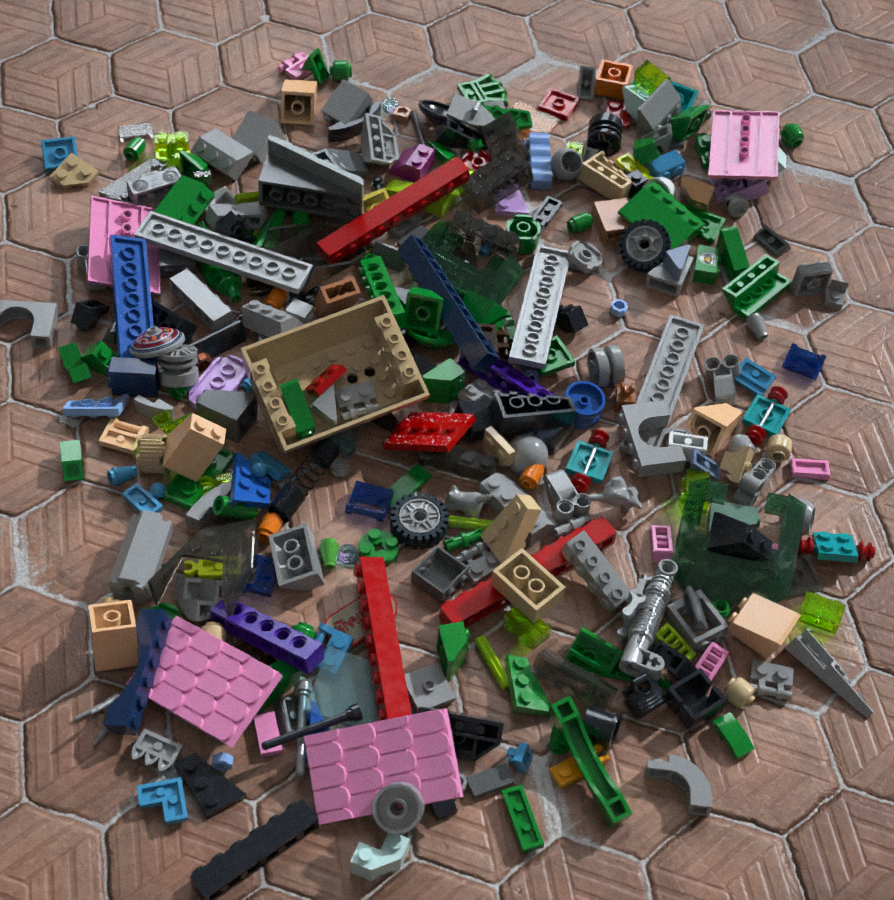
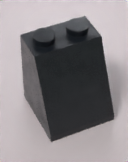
[706,512,773,565]

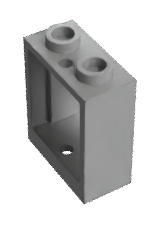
[664,589,729,652]

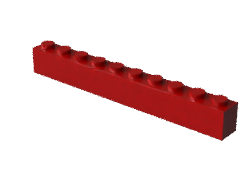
[317,157,470,266]
[439,516,617,628]
[353,557,412,721]

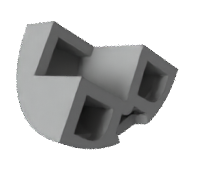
[176,576,234,621]

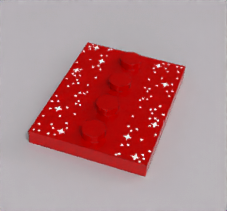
[382,412,476,453]

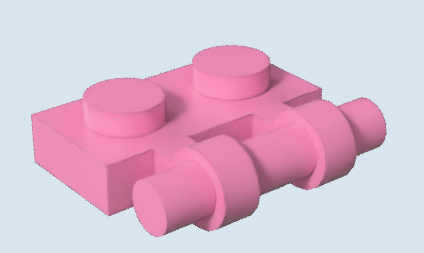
[277,52,311,80]

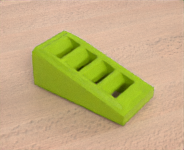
[653,623,697,661]

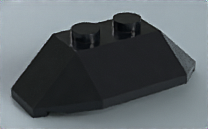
[418,706,504,761]

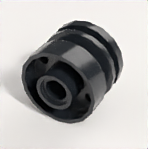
[587,112,623,157]

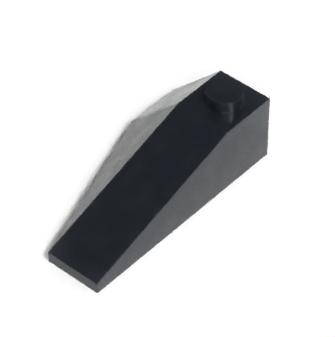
[151,299,198,345]

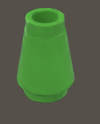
[319,538,339,569]

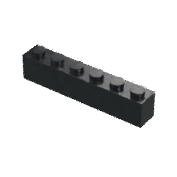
[190,799,319,900]

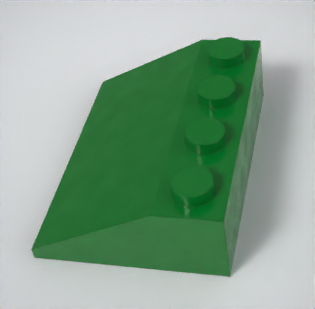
[617,181,704,249]

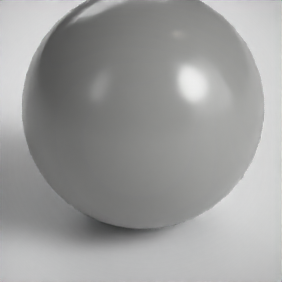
[508,434,548,476]

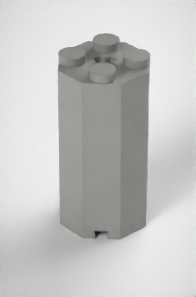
[108,510,173,604]

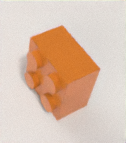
[594,59,633,100]

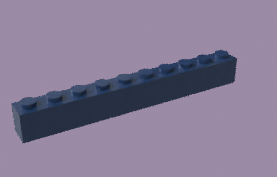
[398,234,499,373]

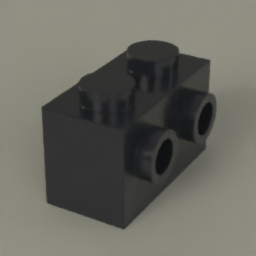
[215,211,257,244]

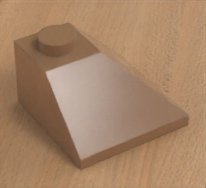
[680,176,714,211]

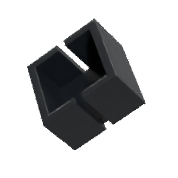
[665,668,727,732]

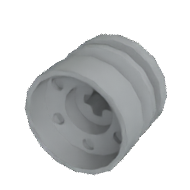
[158,345,199,388]

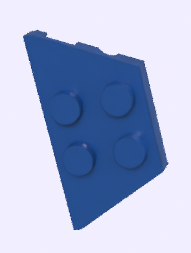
[230,452,271,509]

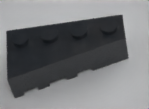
[490,390,577,434]

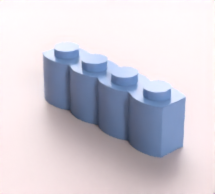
[525,132,552,190]

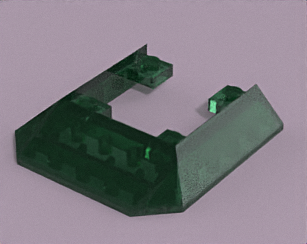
[672,477,806,605]

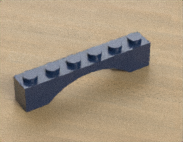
[103,609,172,735]

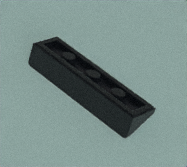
[190,320,246,358]

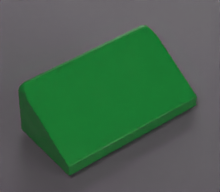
[428,141,457,165]

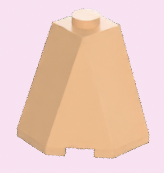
[687,403,742,457]

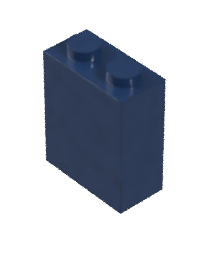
[106,357,160,398]

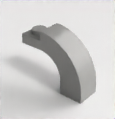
[644,754,713,816]

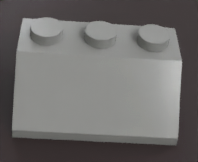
[637,79,682,135]
[191,129,254,181]
[242,300,304,337]
[269,523,325,591]

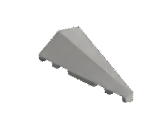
[784,627,874,718]

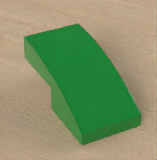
[711,712,755,759]

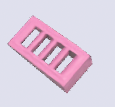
[651,525,673,563]
[695,642,729,681]

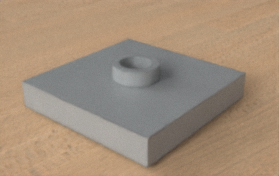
[405,663,456,713]

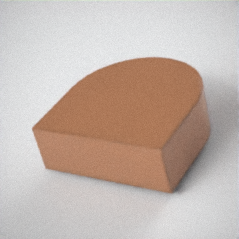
[392,106,411,123]

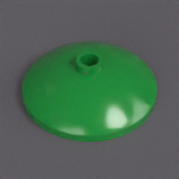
[407,328,455,350]

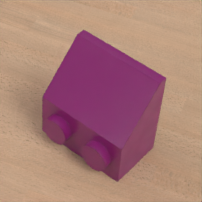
[389,144,435,182]

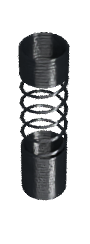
[268,438,340,523]

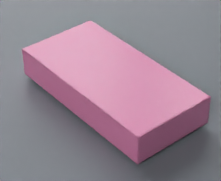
[790,458,830,480]
[253,712,283,757]

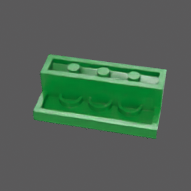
[722,254,792,320]

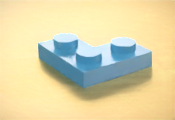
[137,777,188,826]

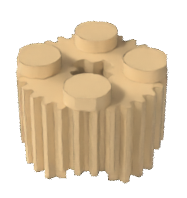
[136,434,168,473]

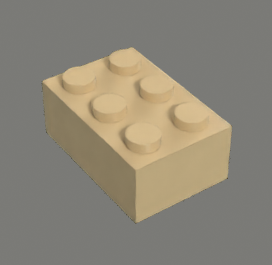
[491,548,566,623]

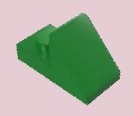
[301,48,330,85]

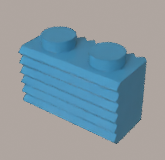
[646,150,686,179]

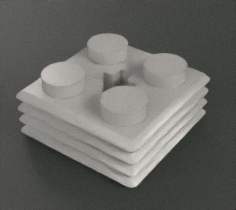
[790,261,834,297]

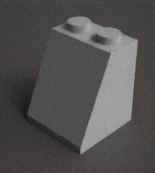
[321,79,373,124]
[232,110,285,163]

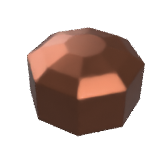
[195,353,212,371]

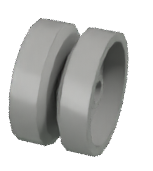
[587,344,625,388]
[372,781,425,834]

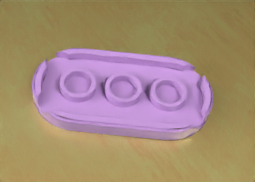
[189,355,246,411]

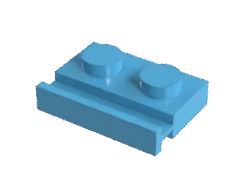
[734,357,776,396]

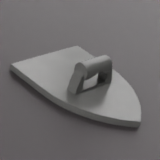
[446,93,496,127]

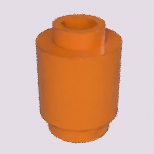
[265,287,289,310]
[519,464,544,489]
[257,512,283,543]

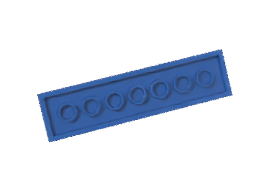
[109,235,157,359]

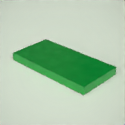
[162,448,235,511]

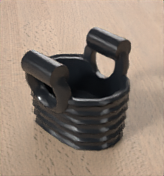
[622,673,668,720]

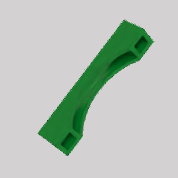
[548,696,633,828]

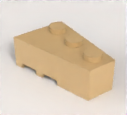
[578,151,632,200]
[481,494,541,564]

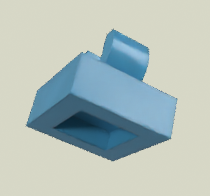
[506,742,533,773]

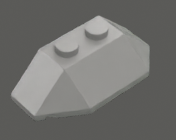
[360,113,399,165]

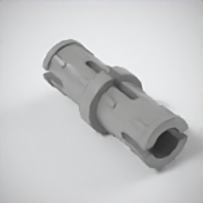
[552,513,592,539]

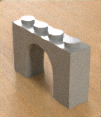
[0,300,59,349]
[617,400,686,477]

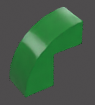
[56,342,91,383]

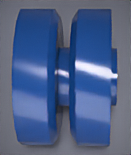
[564,381,605,429]

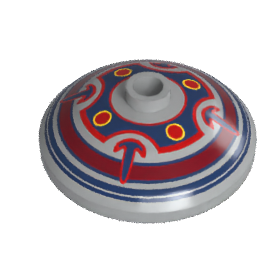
[129,326,185,358]

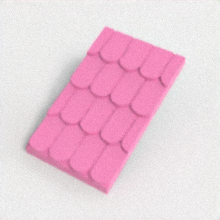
[709,110,780,181]
[87,196,160,295]
[126,616,283,748]
[304,708,463,825]

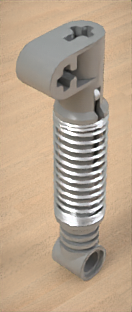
[619,559,678,682]

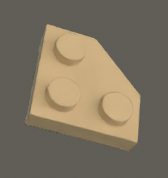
[50,153,99,189]
[481,426,516,466]

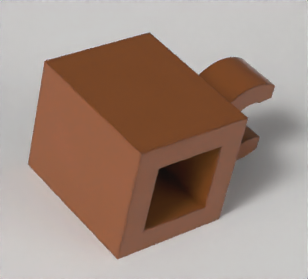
[614,382,636,413]

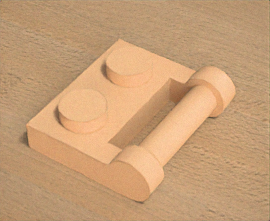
[99,417,149,455]

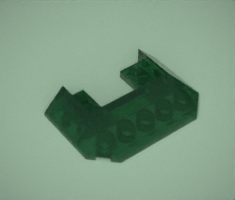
[411,221,524,306]

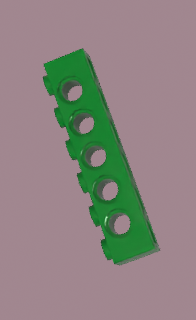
[358,256,407,329]

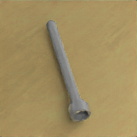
[294,681,311,777]

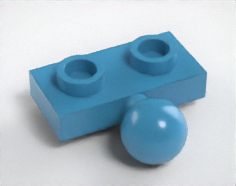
[249,451,292,481]
[122,482,166,513]

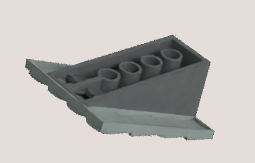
[258,135,364,225]

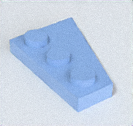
[62,394,130,418]

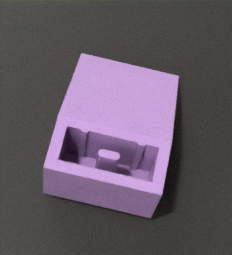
[709,178,770,202]

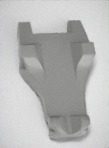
[617,573,652,640]

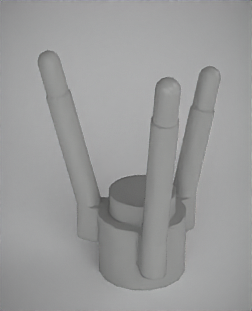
[75,693,120,746]

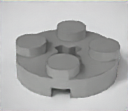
[567,241,602,273]

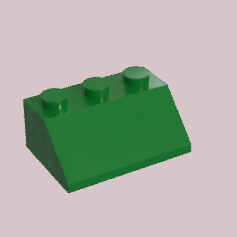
[153,175,215,225]

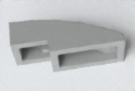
[186,480,232,532]

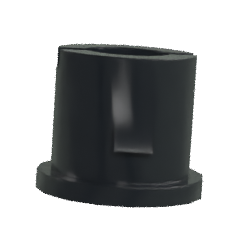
[583,706,622,751]

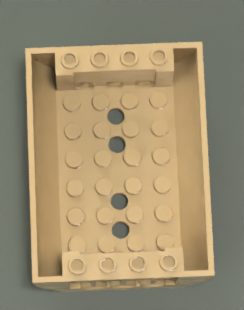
[241,295,430,454]

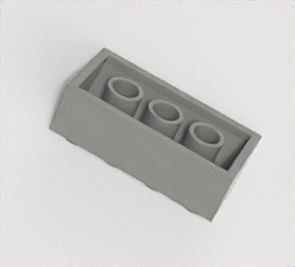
[479,473,559,547]

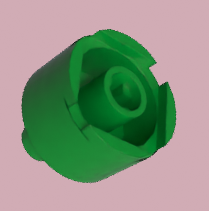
[504,214,541,254]

